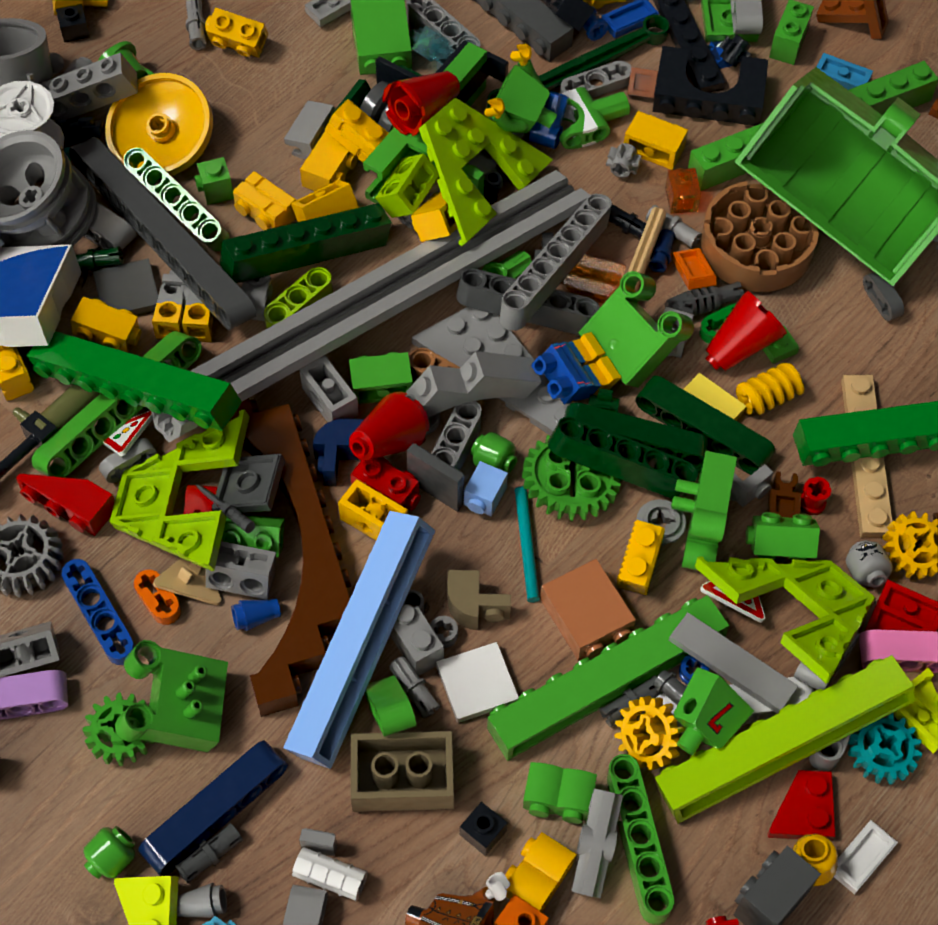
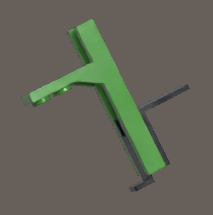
[363,40,509,203]

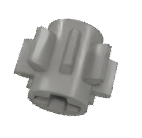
[606,143,642,178]

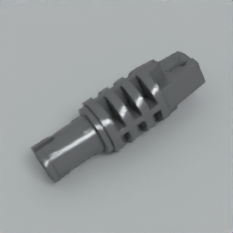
[664,282,744,316]

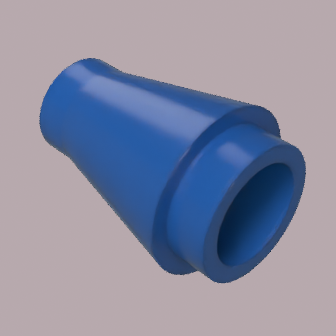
[231,599,281,631]

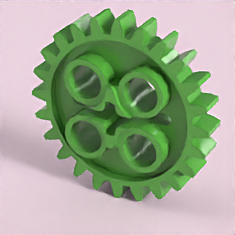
[522,435,621,521]

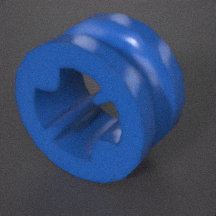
[679,655,710,685]

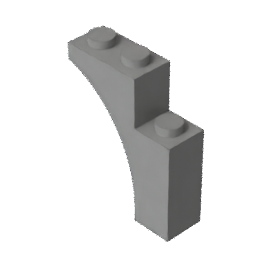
[405,351,542,418]

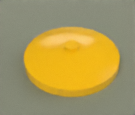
[105,73,213,176]

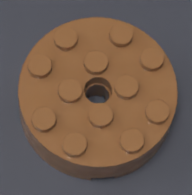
[701,181,819,292]

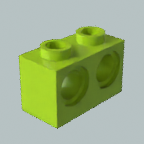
[375,153,439,218]

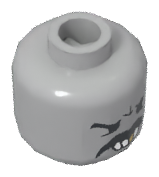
[845,540,893,588]

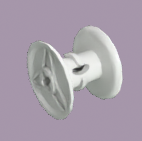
[0,81,65,149]

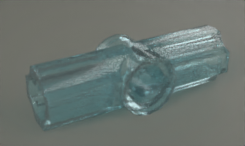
[409,26,451,62]

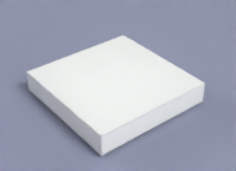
[436,642,518,723]

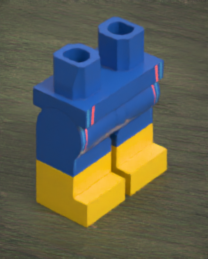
[531,332,622,405]

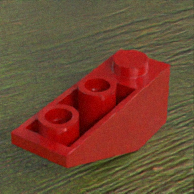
[16,474,115,536]

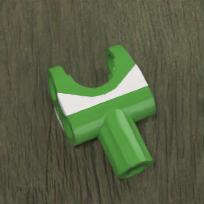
[559,87,630,149]

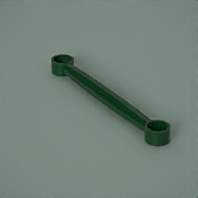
[487,15,669,108]

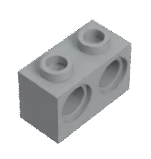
[206,541,276,600]

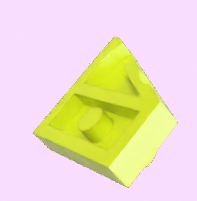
[893,668,938,754]
[114,876,179,925]

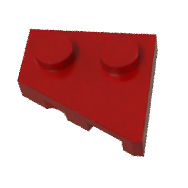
[864,579,938,632]
[767,770,835,841]

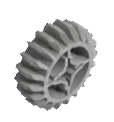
[0,514,64,598]

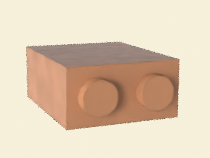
[540,559,636,661]

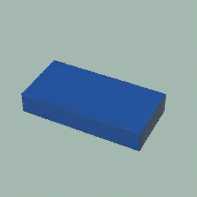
[601,0,659,39]

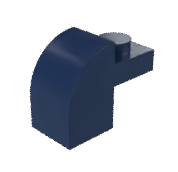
[313,419,364,486]

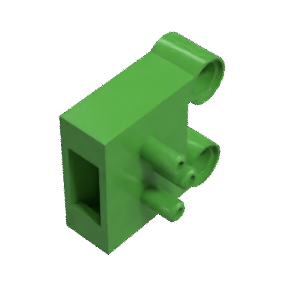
[578,271,694,388]
[671,451,737,570]
[115,640,228,752]

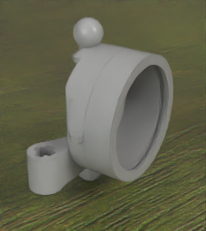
[0,18,64,86]

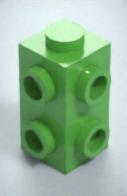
[746,512,820,560]
[221,515,285,557]

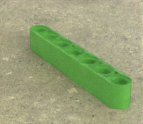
[32,331,202,477]

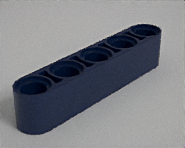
[138,740,288,876]

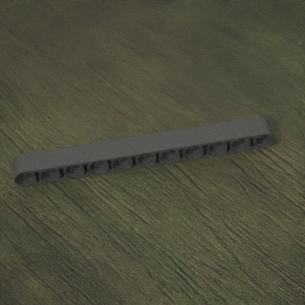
[69,136,256,330]

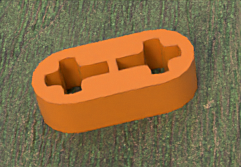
[134,569,181,625]

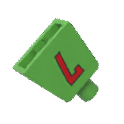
[674,667,754,755]

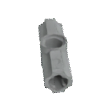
[571,788,623,898]

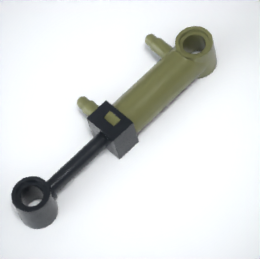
[0,384,100,479]

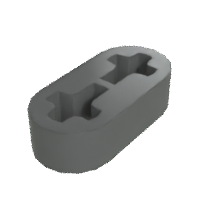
[863,272,904,321]

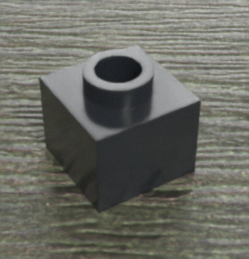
[56,4,90,42]
[459,801,508,856]

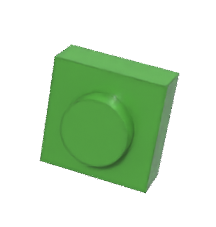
[762,326,799,364]

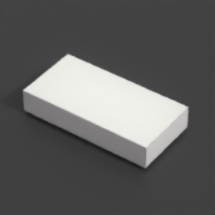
[834,820,898,895]

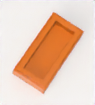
[673,248,717,290]

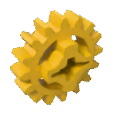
[882,511,938,580]
[614,696,685,770]

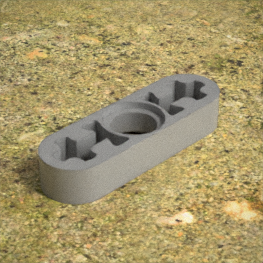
[560,61,631,98]

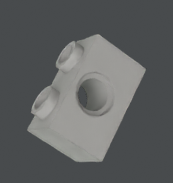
[299,356,359,422]

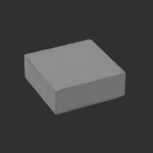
[299,828,338,857]

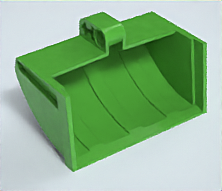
[734,67,938,286]

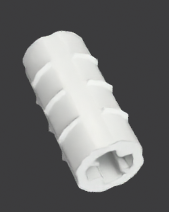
[292,847,368,901]

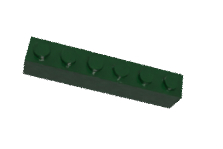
[220,203,392,283]

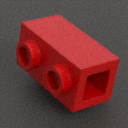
[350,457,421,511]

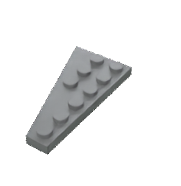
[412,307,570,436]

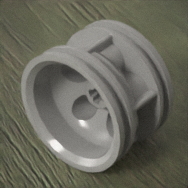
[0,130,96,247]

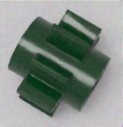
[588,388,620,412]

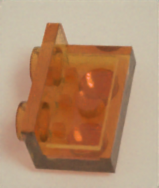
[560,254,626,300]

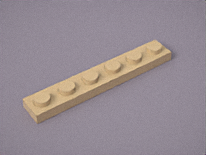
[841,375,892,538]

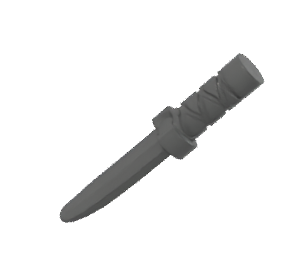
[196,484,255,533]

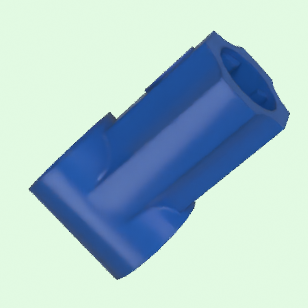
[529,91,569,149]

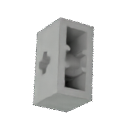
[0,621,60,677]

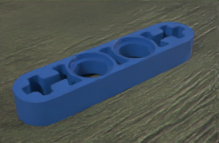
[61,559,135,665]

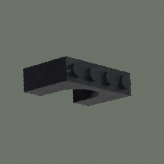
[652,46,768,126]

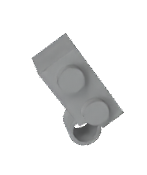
[390,590,444,676]

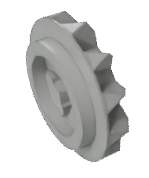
[637,499,686,546]

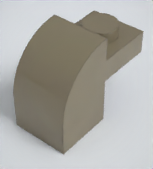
[447,570,511,630]

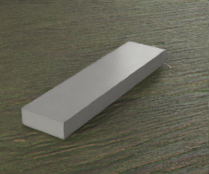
[668,612,798,714]

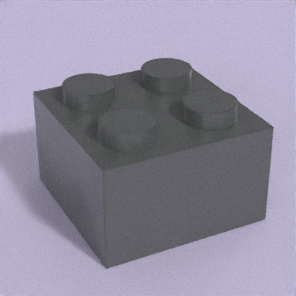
[733,845,821,925]

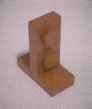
[816,0,889,39]

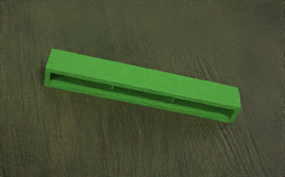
[487,595,729,761]

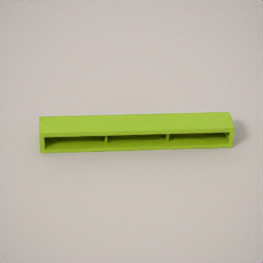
[655,655,915,824]

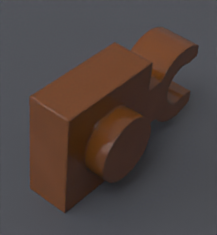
[768,471,801,518]

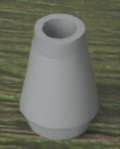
[177,883,227,918]

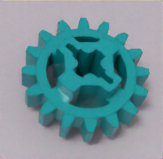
[848,713,922,785]

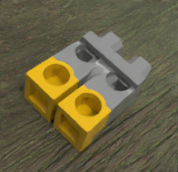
[152,270,214,342]

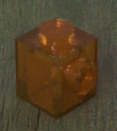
[665,168,701,214]

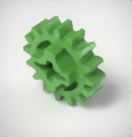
[82,693,154,766]

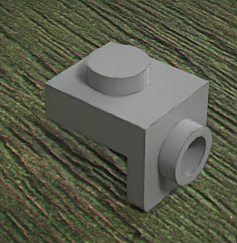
[730,464,774,507]

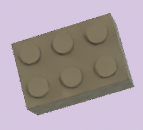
[351,731,454,812]

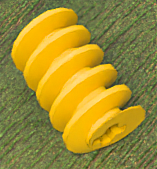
[736,363,805,415]

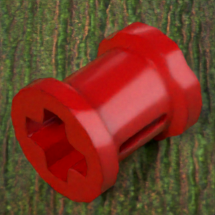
[801,477,832,515]

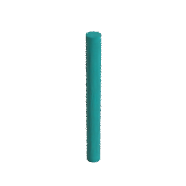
[515,486,540,603]

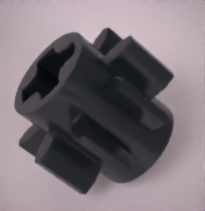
[719,34,752,67]

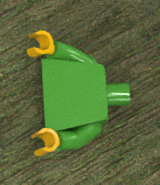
[484,44,557,133]

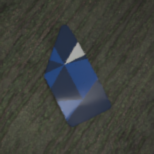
[708,41,732,69]

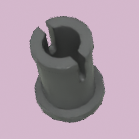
[653,670,686,705]

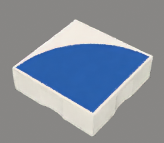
[0,244,82,347]

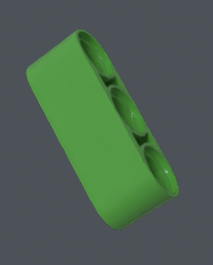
[365,675,417,737]

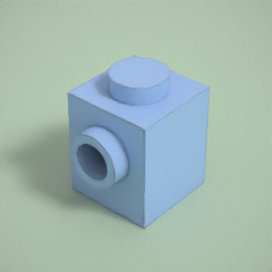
[464,461,508,517]

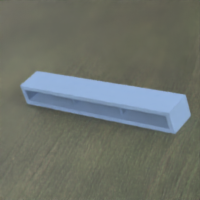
[283,511,435,769]

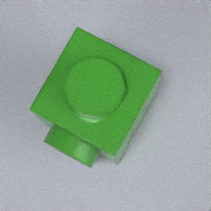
[194,157,234,205]

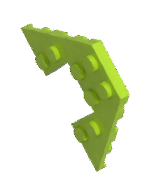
[419,98,553,246]
[109,409,249,571]
[695,556,875,684]

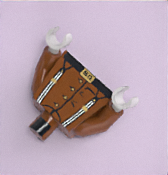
[405,872,510,925]

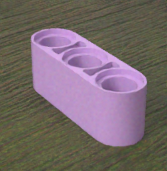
[0,670,68,720]

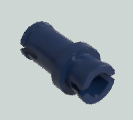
[649,229,676,273]

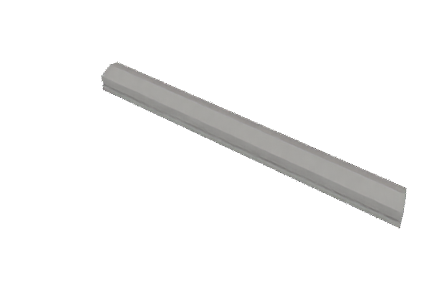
[151,170,590,442]

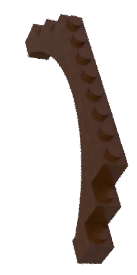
[230,398,351,717]

